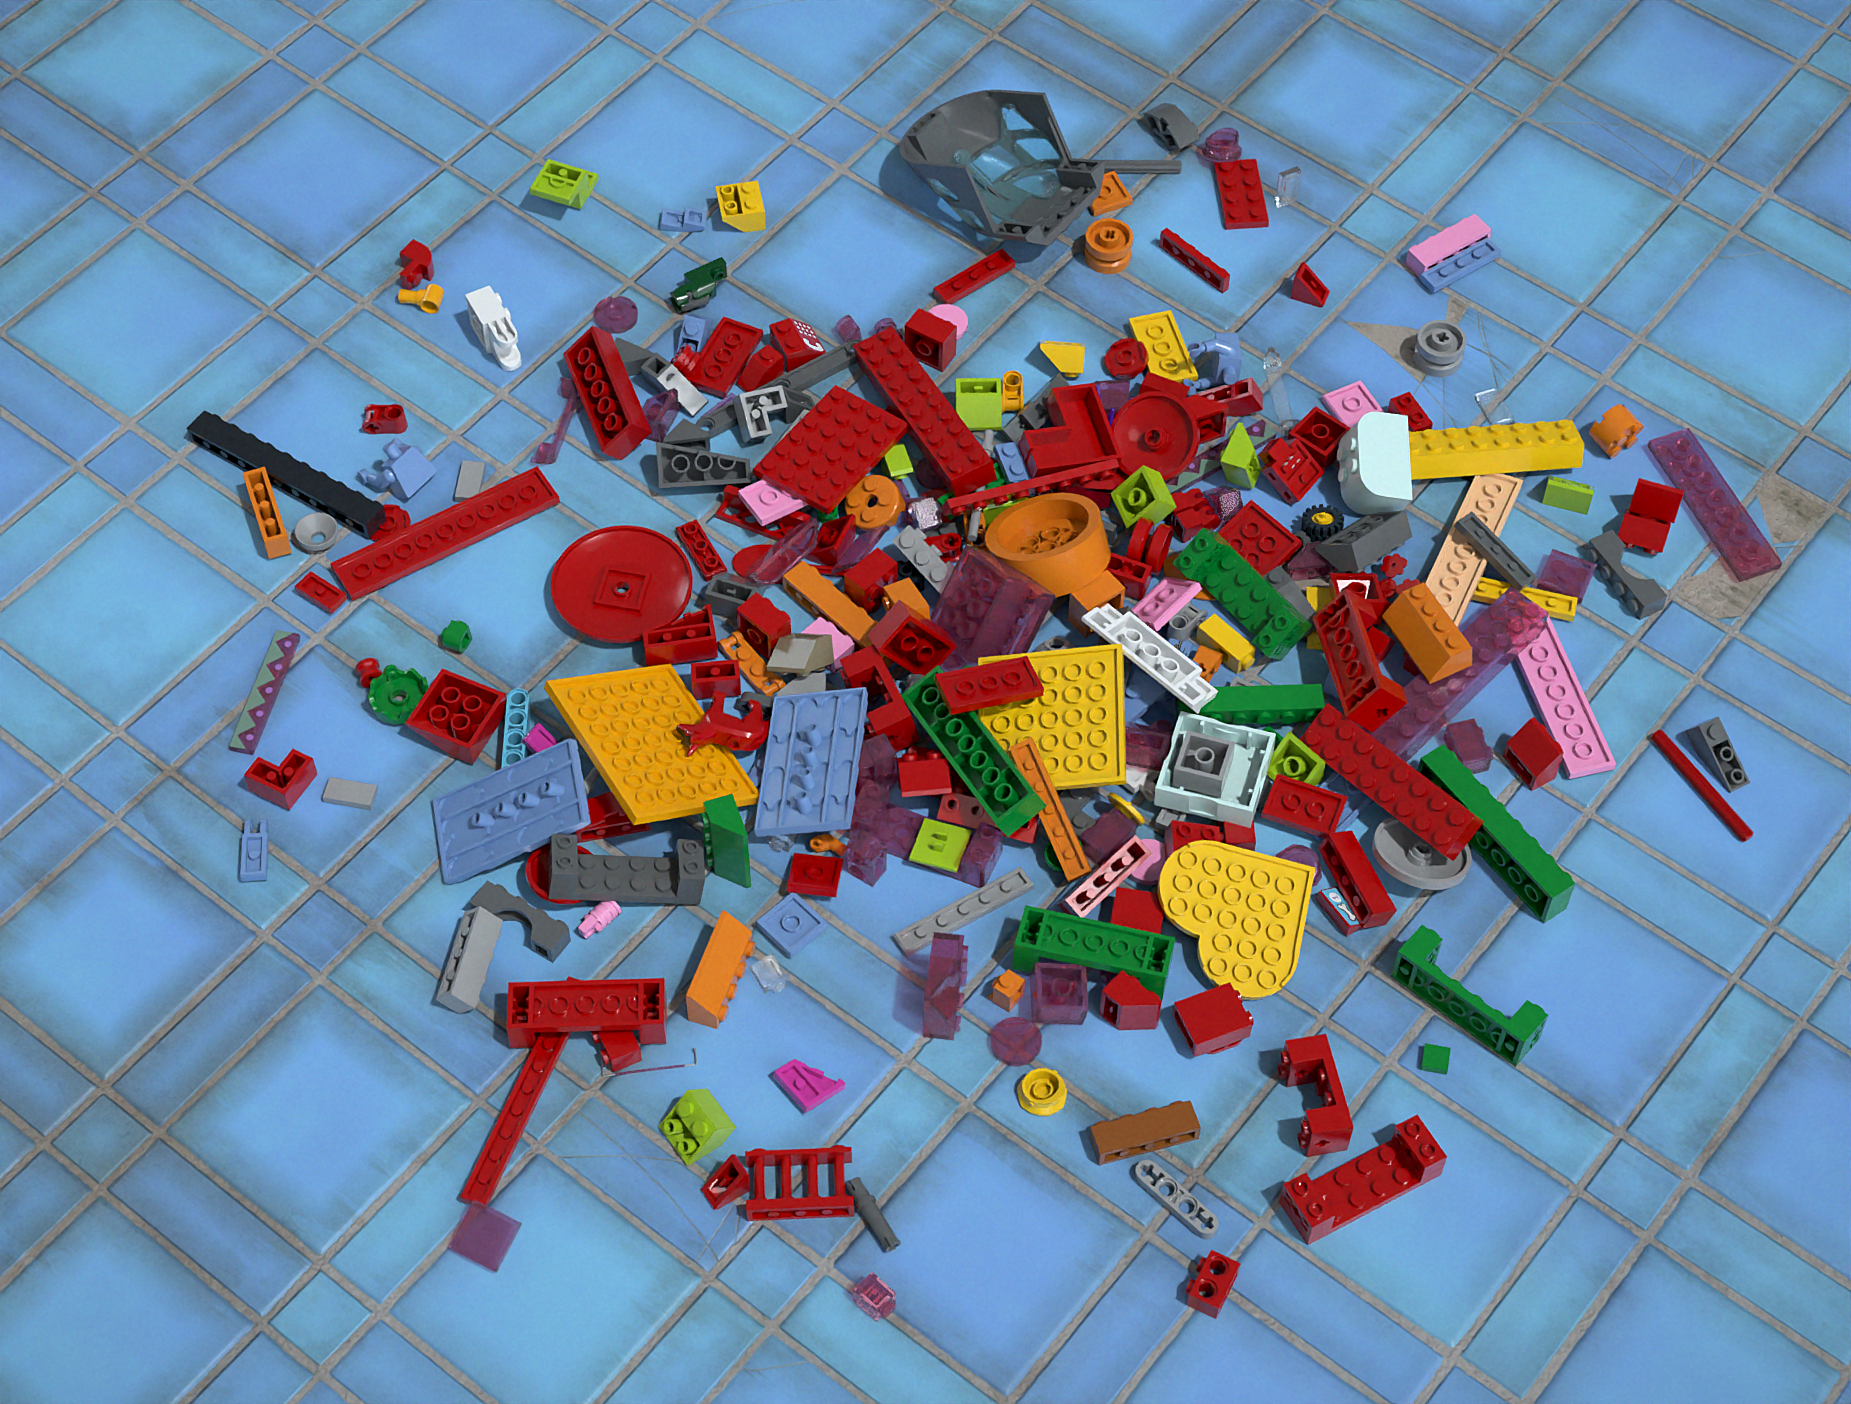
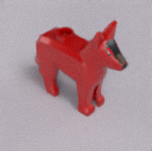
[676,690,771,756]

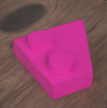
[773,1059,846,1113]

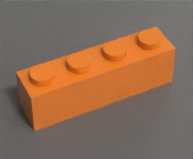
[242,467,292,559]

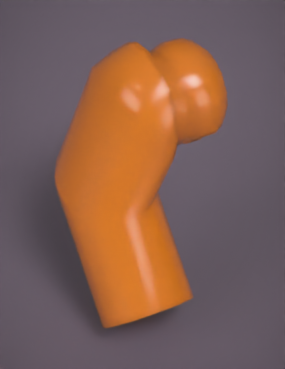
[809,834,848,857]

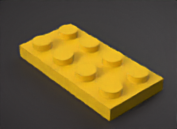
[1128,310,1198,384]

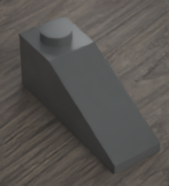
[1263,565,1317,638]

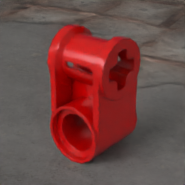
[362,404,408,435]
[925,532,963,563]

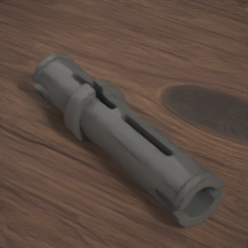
[845,1177,901,1252]

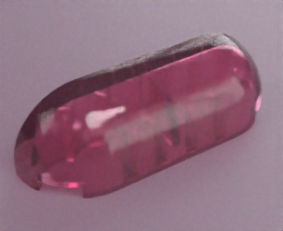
[745,518,819,585]

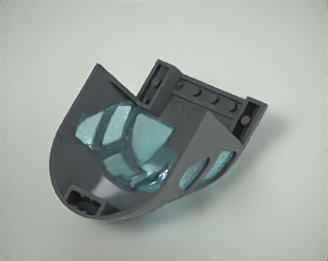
[899,90,1105,246]

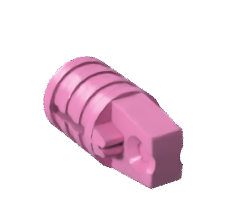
[578,901,622,939]

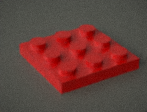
[1218,499,1302,576]

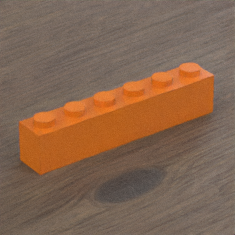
[783,560,895,668]

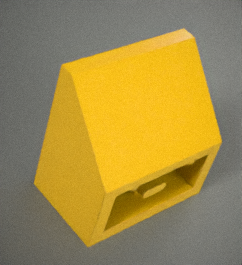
[715,181,766,233]

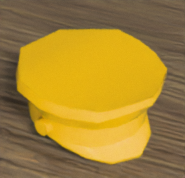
[1017,1068,1067,1117]

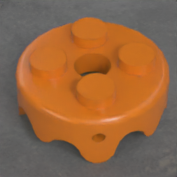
[845,475,906,536]

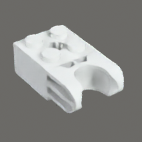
[465,285,522,371]

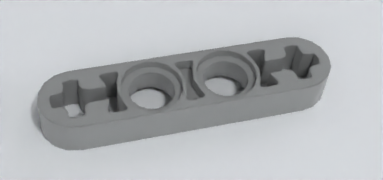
[1135,1160,1219,1239]

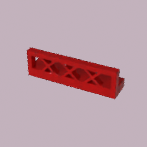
[716,484,811,549]

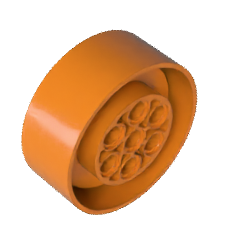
[985,493,1111,600]

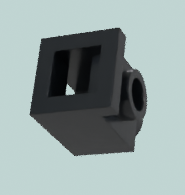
[897,560,925,592]

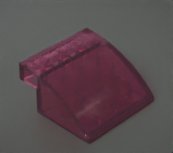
[930,544,1056,663]

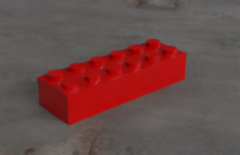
[563,325,652,460]

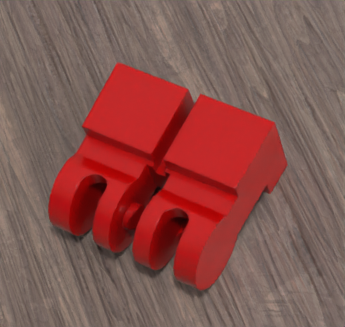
[1166,488,1221,543]

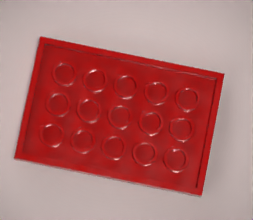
[753,385,910,515]

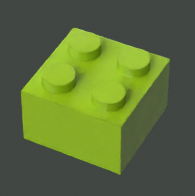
[1110,465,1177,531]

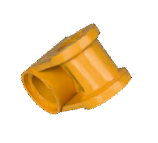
[1001,370,1024,413]

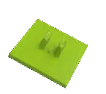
[909,818,972,873]

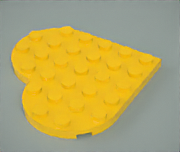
[1158,840,1315,1000]

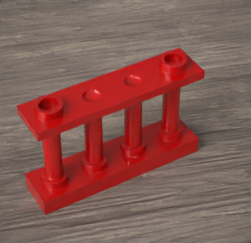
[745,1145,854,1221]

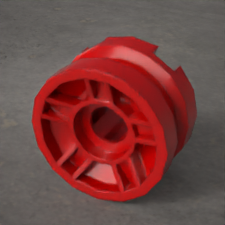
[670,343,701,377]

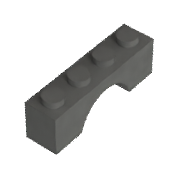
[1585,530,1667,620]
[469,880,571,963]

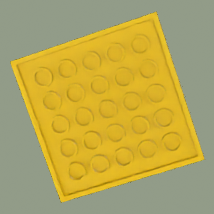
[978,644,1127,790]

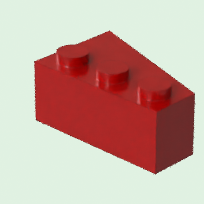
[642,604,718,667]
[575,791,651,843]

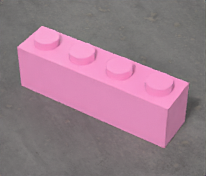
[1405,214,1492,278]

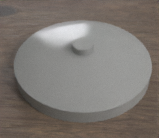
[1372,816,1472,890]

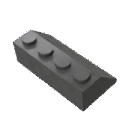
[1315,510,1413,573]

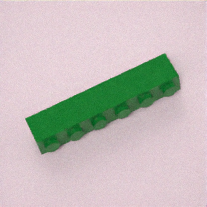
[1175,684,1325,725]

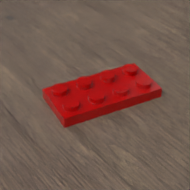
[1213,159,1269,230]
[685,316,764,398]
[934,656,1044,715]

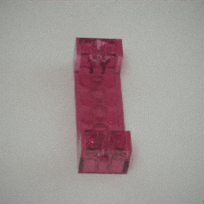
[847,779,1004,888]

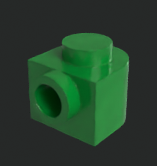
[441,620,473,653]

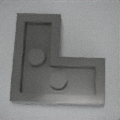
[1059,788,1098,843]

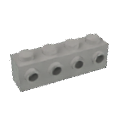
[892,525,976,613]
[436,906,503,1014]

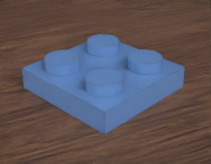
[756,893,828,958]

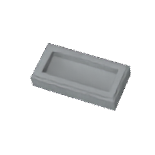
[455,461,486,502]
[322,777,378,810]

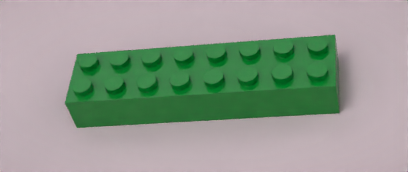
[901,665,1047,837]
[1417,744,1575,924]

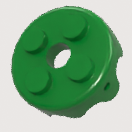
[368,664,429,725]

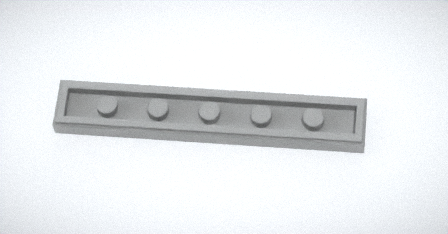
[893,866,1034,958]

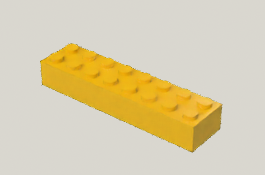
[1409,419,1584,480]

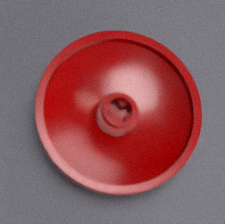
[1111,391,1200,482]

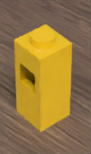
[1196,613,1256,674]

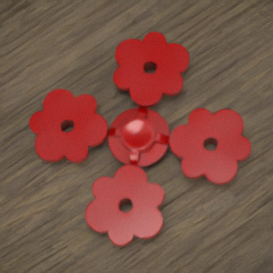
[1358,553,1421,614]

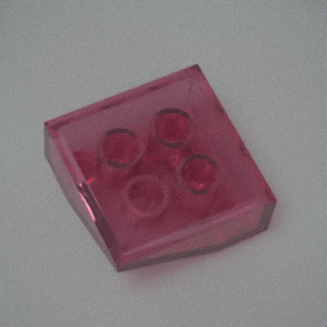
[923,932,969,1041]

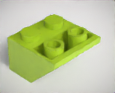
[955,378,1002,431]
[1219,422,1261,490]
[659,1089,736,1165]

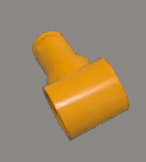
[398,284,445,314]

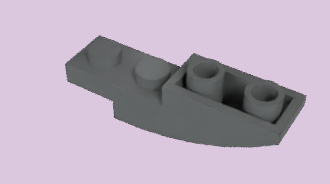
[1000,373,1070,445]

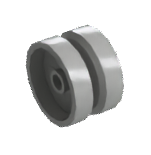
[1413,320,1466,377]

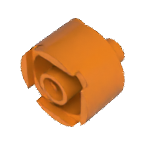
[1589,404,1644,458]

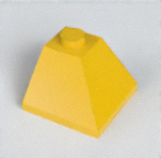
[1040,340,1085,377]

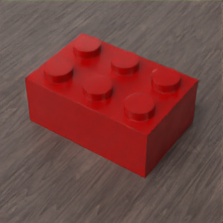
[868,600,957,676]

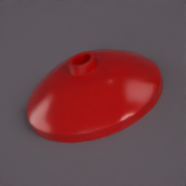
[525,843,593,904]

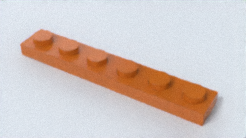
[1009,737,1093,882]

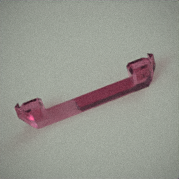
[530,376,580,464]

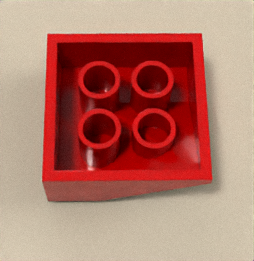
[406,668,507,765]

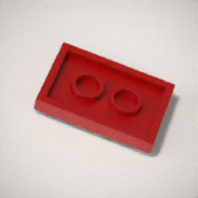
[1261,773,1348,838]

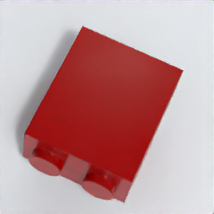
[1172,982,1254,1057]

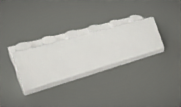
[1081,604,1218,714]

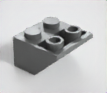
[705,572,767,619]

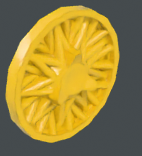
[1107,792,1145,826]

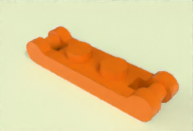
[717,630,786,697]

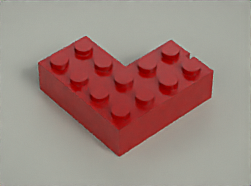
[1018,383,1122,479]

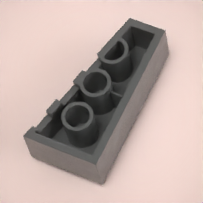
[656,442,751,488]

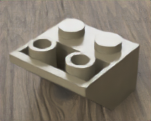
[767,633,834,677]

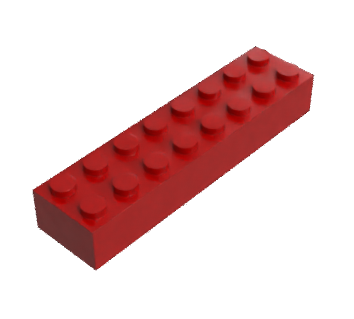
[1299,703,1484,861]

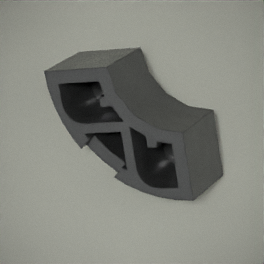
[1143,103,1200,151]

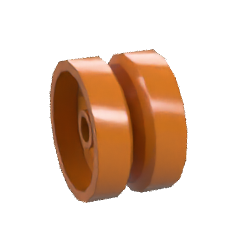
[1084,218,1133,274]

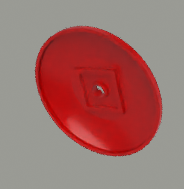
[551,525,693,643]

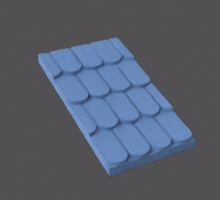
[754,687,868,837]
[432,738,591,884]

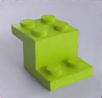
[529,159,599,209]

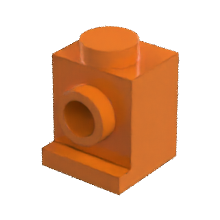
[988,969,1025,1012]

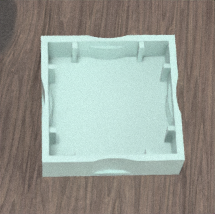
[1154,711,1276,828]

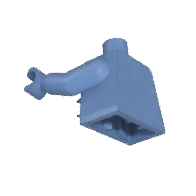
[1183,333,1242,395]
[357,438,438,499]

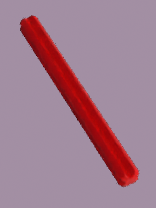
[1651,729,1754,842]

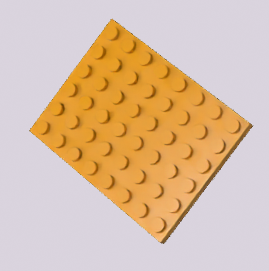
[544,664,760,825]

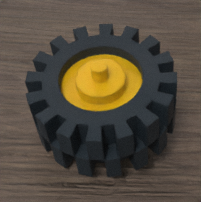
[1301,504,1344,544]

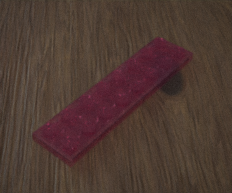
[1647,428,1782,582]

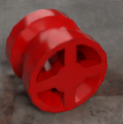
[355,658,382,688]

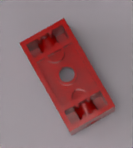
[839,644,921,757]
[1277,1034,1354,1157]

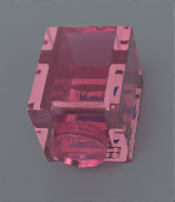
[853,1272,896,1322]

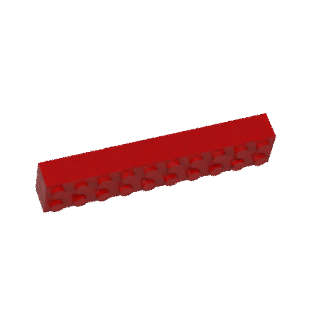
[852,326,997,497]

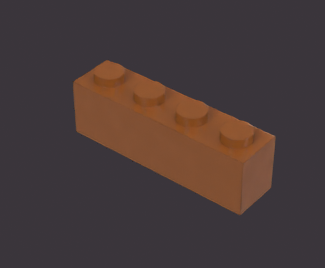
[1089,1100,1201,1166]

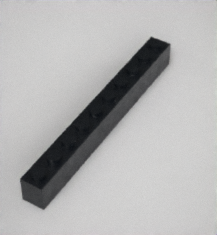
[187,410,387,539]

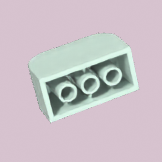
[1337,412,1412,515]

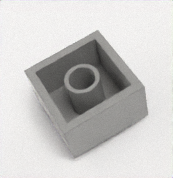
[1173,730,1235,798]

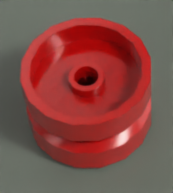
[1126,517,1173,575]

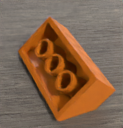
[1382,582,1472,684]
[686,910,755,1029]

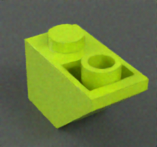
[880,443,913,480]

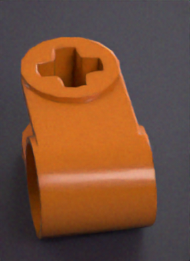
[1193,645,1223,683]

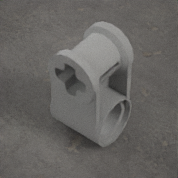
[1166,601,1208,642]

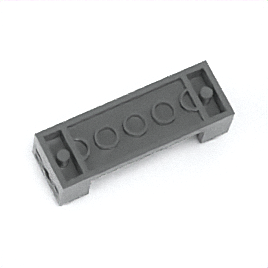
[548,834,705,904]

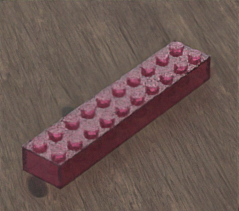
[1362,586,1548,762]

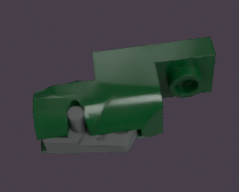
[669,257,727,314]

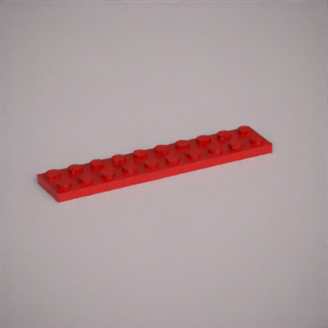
[330,466,560,601]

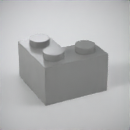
[732,385,788,443]

